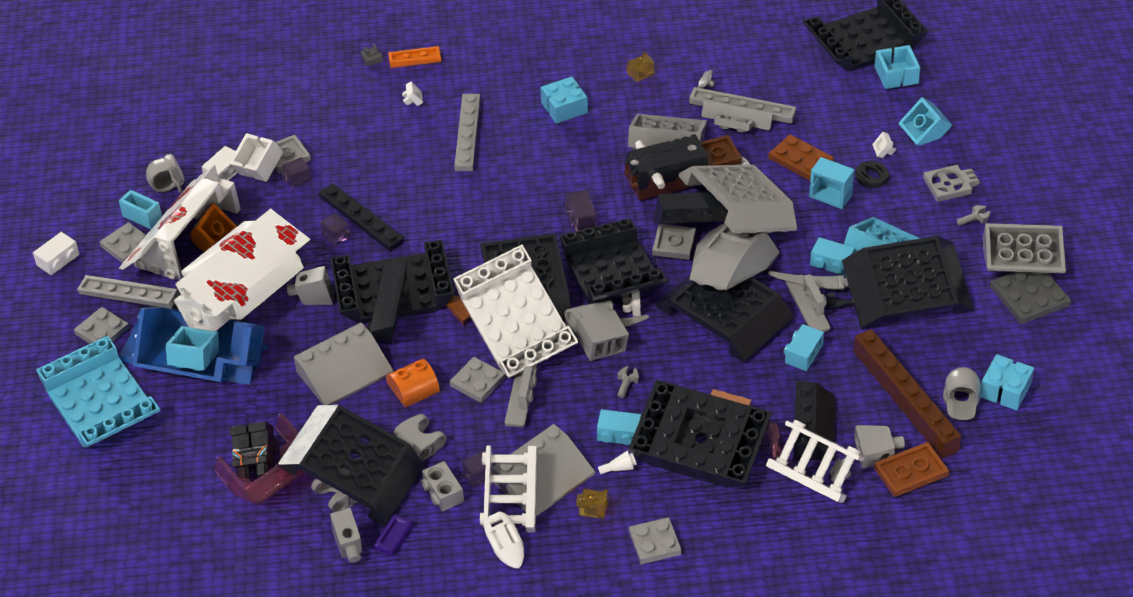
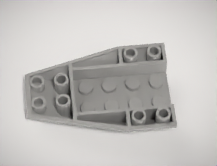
[689,223,779,290]

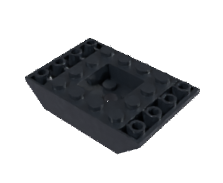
[628,379,772,488]

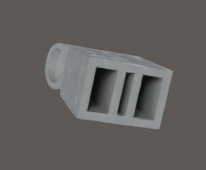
[565,299,629,361]

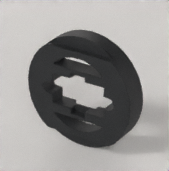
[856,161,889,188]

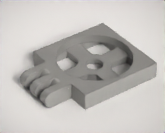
[923,165,980,202]

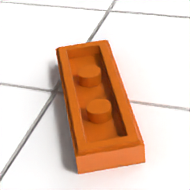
[388,46,441,68]

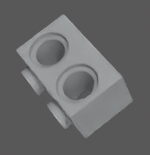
[421,461,464,512]

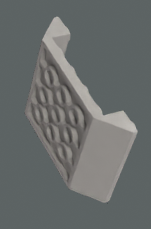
[679,165,797,234]

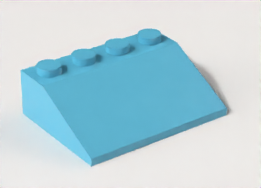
[844,217,920,253]

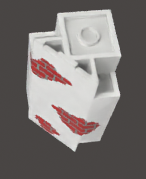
[119,165,240,281]
[174,209,310,331]

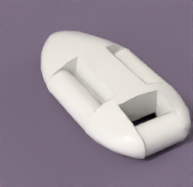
[484,512,524,569]

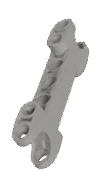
[312,414,447,512]

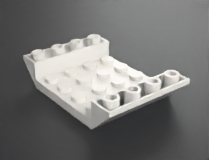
[453,245,578,378]

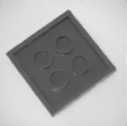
[989,272,1071,324]

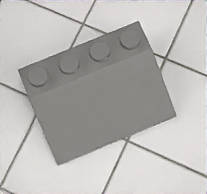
[628,114,707,150]
[983,223,1066,273]
[294,322,393,405]
[492,424,595,517]

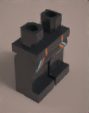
[229,421,275,480]

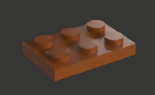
[768,134,834,181]
[873,442,949,497]

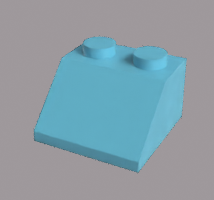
[898,97,952,146]

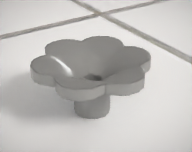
[698,70,715,88]
[830,458,851,482]

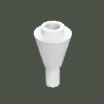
[598,451,637,475]

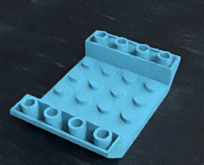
[36,336,160,447]

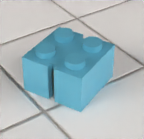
[874,45,920,89]
[540,77,588,124]
[809,157,854,209]
[166,326,219,371]
[980,354,1034,410]

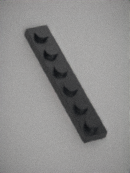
[319,183,404,252]

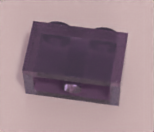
[563,190,597,232]

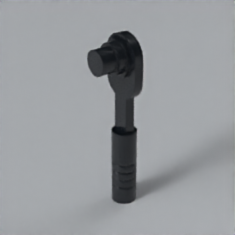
[825,293,854,308]

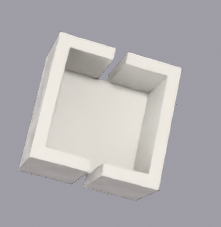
[229,133,283,182]

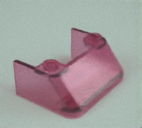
[214,413,305,504]

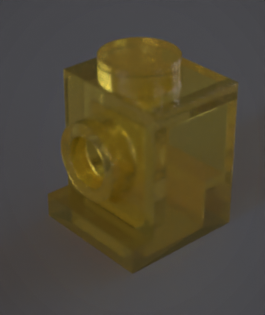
[626,52,654,82]
[576,489,608,519]

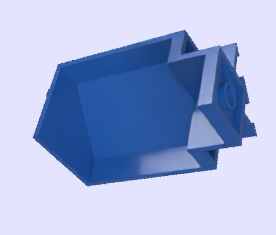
[119,307,269,385]

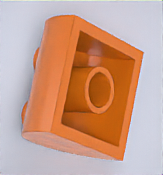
[190,202,237,252]
[386,358,440,408]

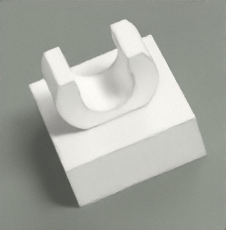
[402,81,423,106]
[873,132,896,158]
[623,292,641,316]

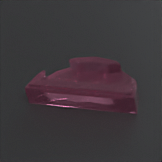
[767,422,781,458]

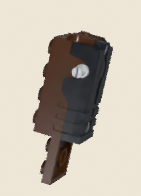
[624,134,742,201]

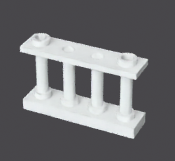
[766,420,864,503]
[480,446,537,532]

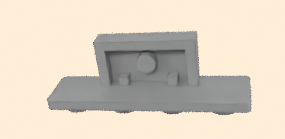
[702,99,773,132]
[785,274,830,332]
[505,365,537,428]

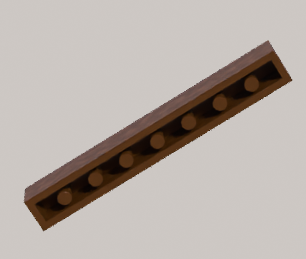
[853,329,961,459]

